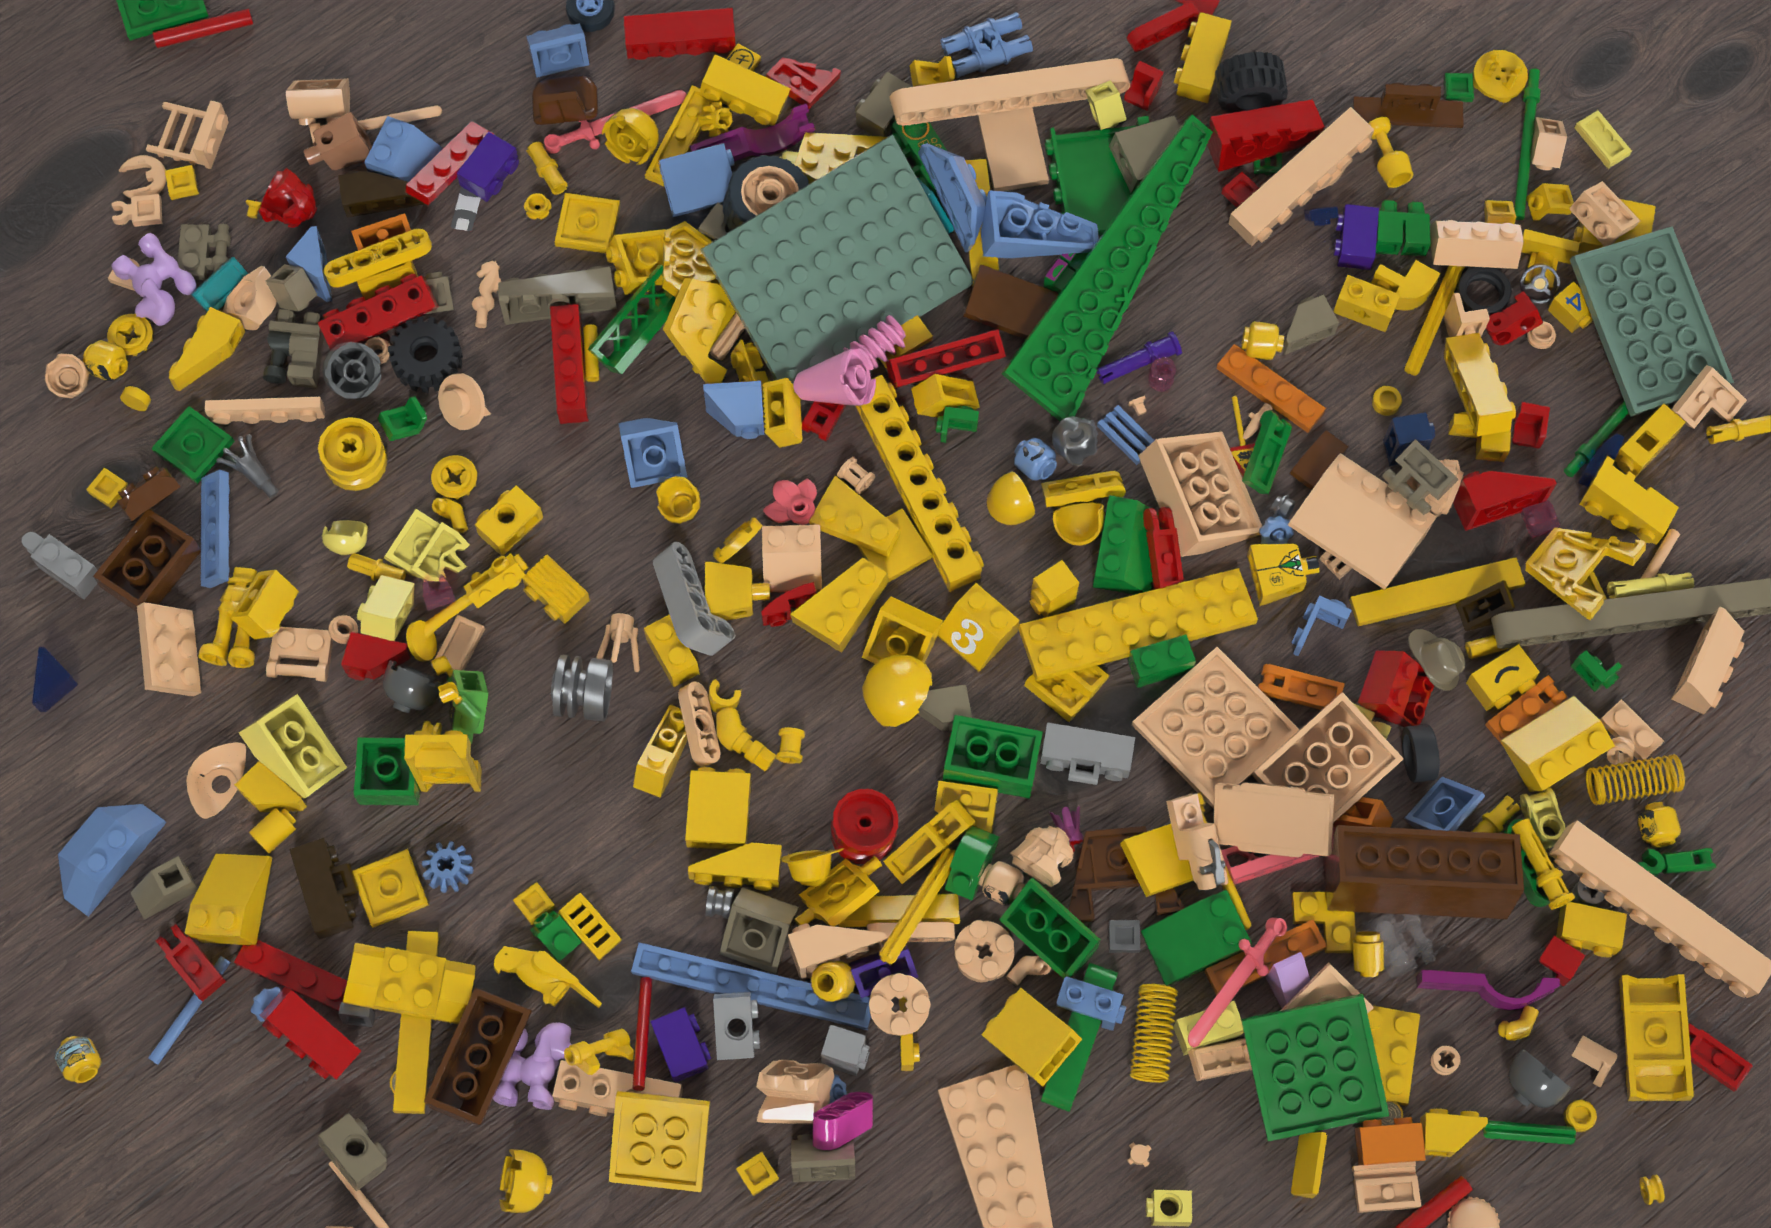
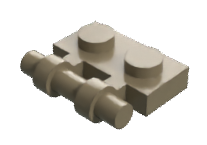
[177,224,231,280]
[1382,439,1459,515]

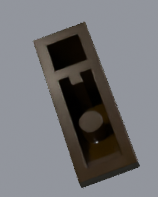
[338,171,425,218]

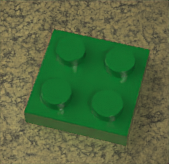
[151,406,235,484]

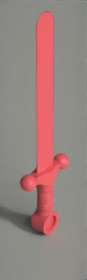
[544,90,687,154]
[1188,918,1287,1048]

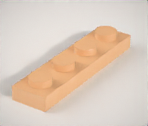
[205,397,325,425]

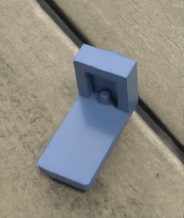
[1292,595,1352,656]
[1056,977,1127,1031]

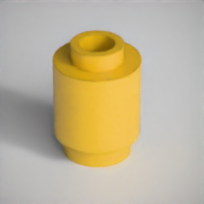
[1353,931,1385,977]

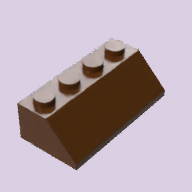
[424,988,532,1126]

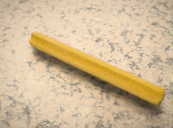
[1404,265,1465,376]
[879,848,956,964]

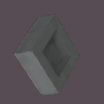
[1108,920,1140,953]
[338,1002,375,1027]

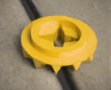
[107,314,153,357]
[431,455,478,500]

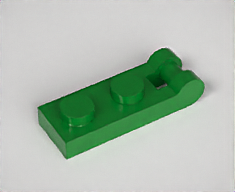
[1242,410,1292,494]

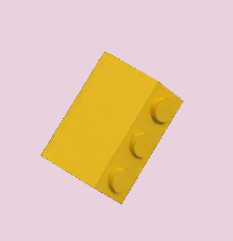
[1500,696,1615,792]

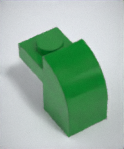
[945,826,1000,901]

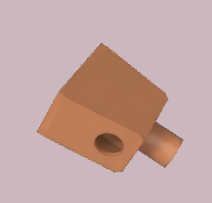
[304,112,372,170]

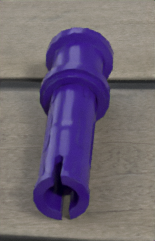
[1096,331,1182,385]

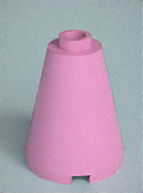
[793,349,876,406]

